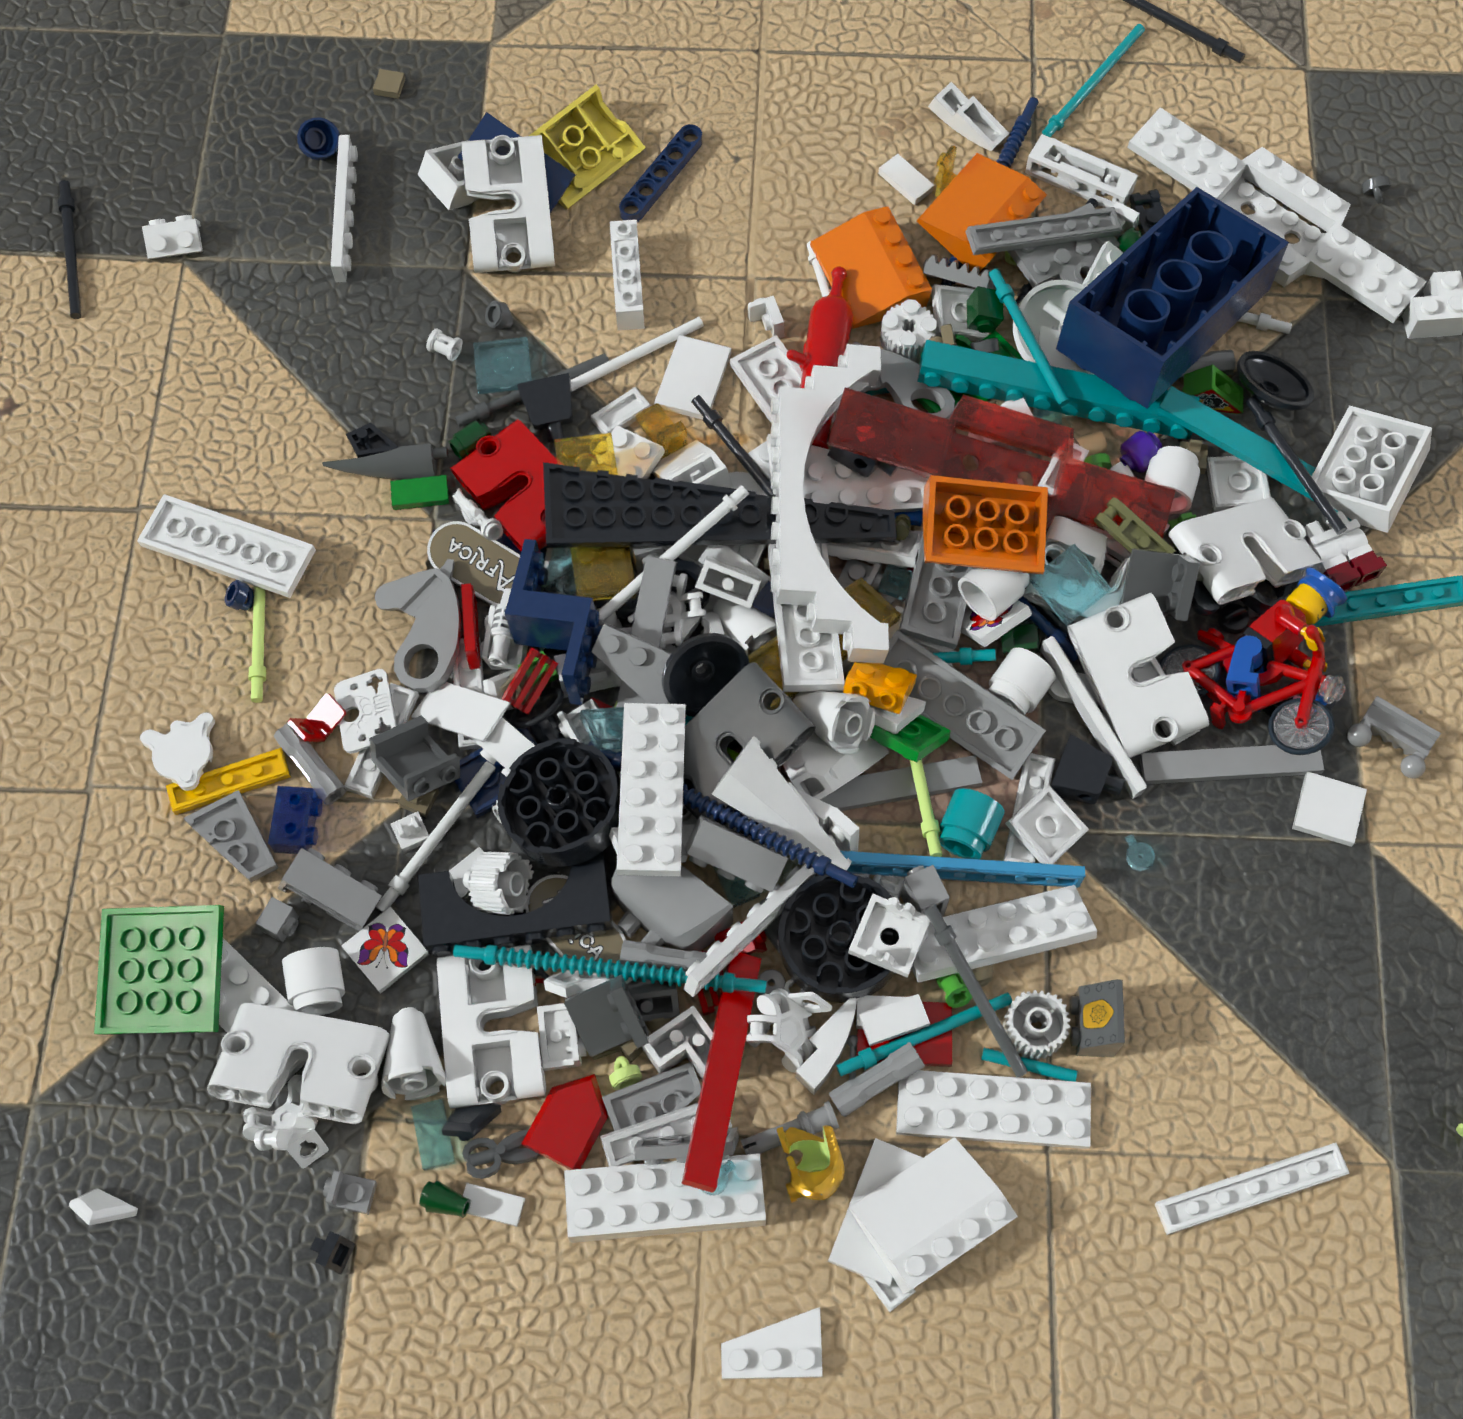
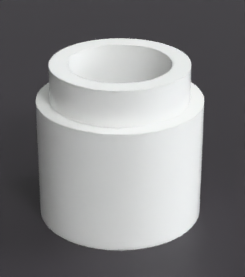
[1141,446,1200,514]
[958,568,1030,621]
[988,648,1056,715]
[282,947,345,1016]

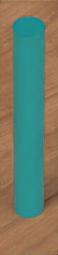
[981,1047,1078,1082]

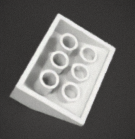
[1306,405,1432,533]
[848,1137,1018,1294]

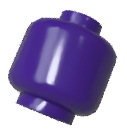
[1119,431,1163,473]

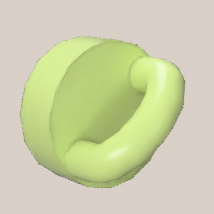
[609,1056,642,1090]

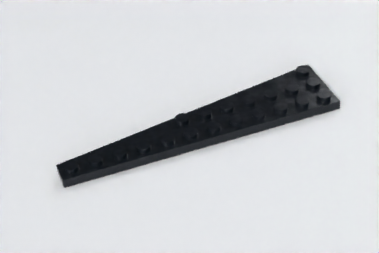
[543,462,897,548]

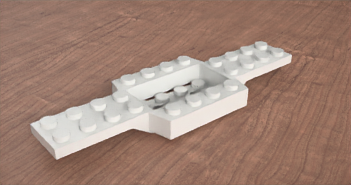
[1127,107,1427,323]

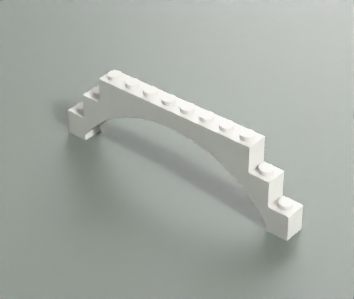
[771,344,889,664]

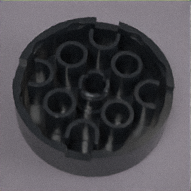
[497,738,621,867]
[778,874,899,1003]

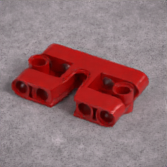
[450,419,562,551]

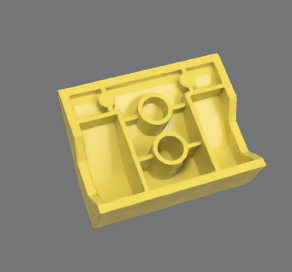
[529,84,646,210]

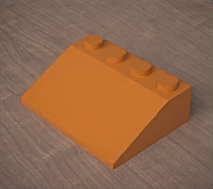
[917,153,1047,271]
[810,206,932,329]
[922,475,1048,575]

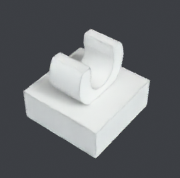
[1113,201,1140,238]
[391,811,429,853]

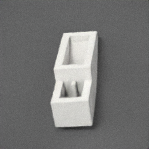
[928,82,1009,151]
[795,997,857,1095]

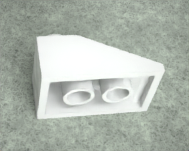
[418,140,479,210]

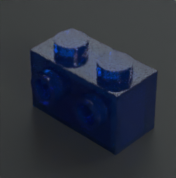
[268,786,322,854]

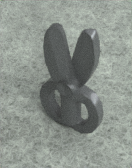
[462,1130,540,1179]

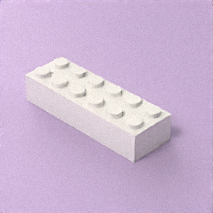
[564,1153,766,1243]

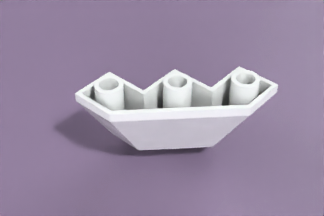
[783,733,890,800]

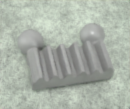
[923,254,995,289]
[1347,696,1441,779]

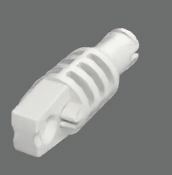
[488,588,514,667]

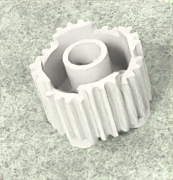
[880,299,937,364]
[463,852,534,915]
[1003,990,1070,1061]

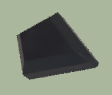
[346,423,398,458]
[442,1104,502,1141]

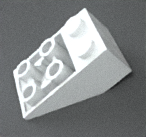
[652,440,734,488]

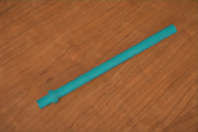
[1042,24,1145,137]

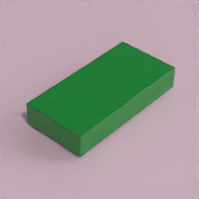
[390,475,450,510]

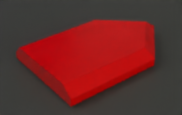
[521,1074,608,1170]

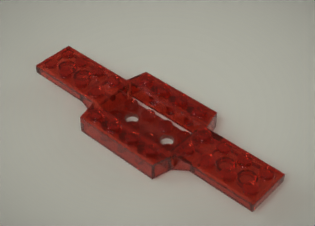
[827,387,1176,538]

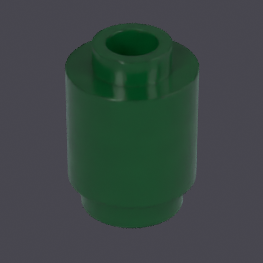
[448,421,492,460]

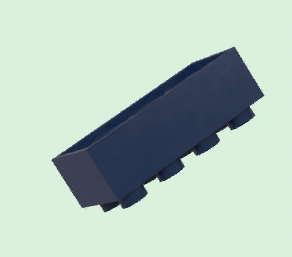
[1056,187,1289,409]

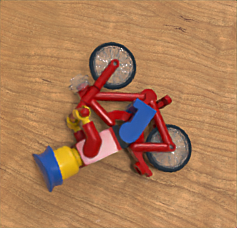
[1159,567,1347,755]

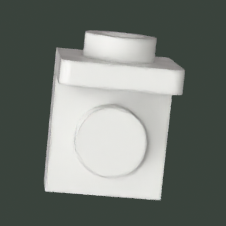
[748,296,784,338]

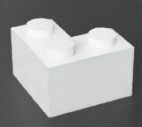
[1402,271,1463,339]
[642,1005,713,1080]

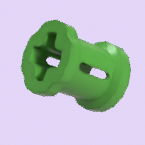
[935,973,972,1008]

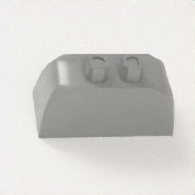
[611,865,733,951]

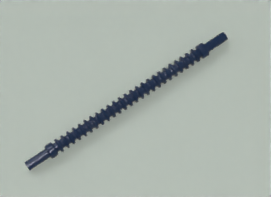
[940,97,1039,286]
[588,740,859,888]

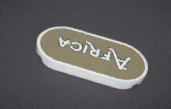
[427,521,520,605]
[526,875,626,963]

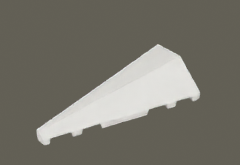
[712,736,852,871]

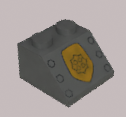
[1070,979,1125,1057]

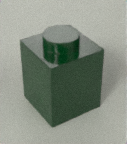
[967,286,1004,333]

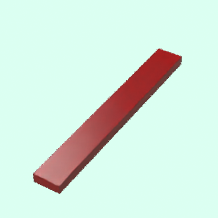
[681,952,762,1193]

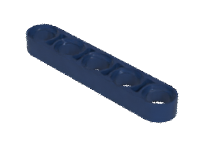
[619,124,702,222]

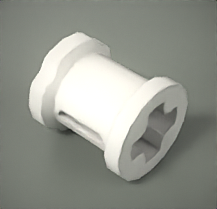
[426,328,463,362]

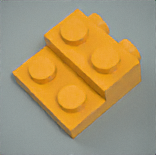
[843,662,917,714]

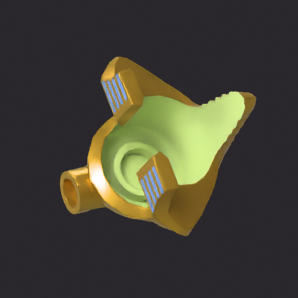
[776,1125,845,1203]

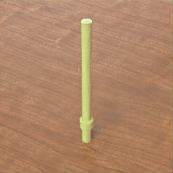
[248,586,267,703]
[910,759,943,857]

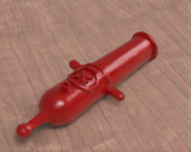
[787,266,853,449]

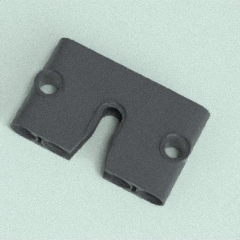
[683,662,816,823]

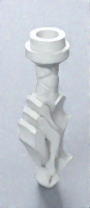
[452,488,503,541]

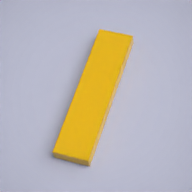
[166,747,291,815]

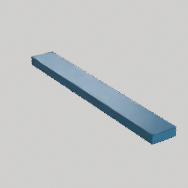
[841,851,1085,888]

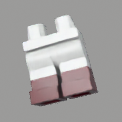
[1304,511,1387,591]

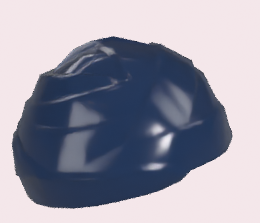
[297,117,340,161]

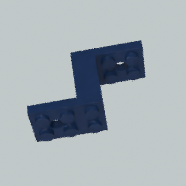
[505,539,603,705]

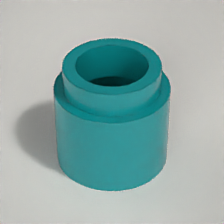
[939,788,1005,859]

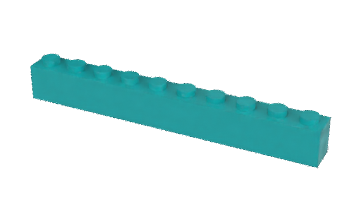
[917,340,1200,440]

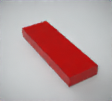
[461,583,481,670]

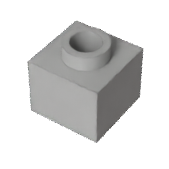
[255,897,299,943]

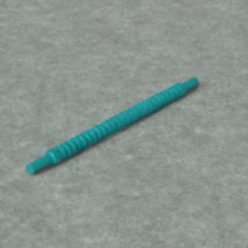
[453,945,767,993]

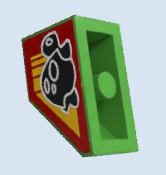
[1182,364,1243,414]

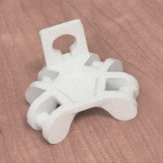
[627,573,706,648]
[746,988,833,1073]
[243,1075,329,1168]

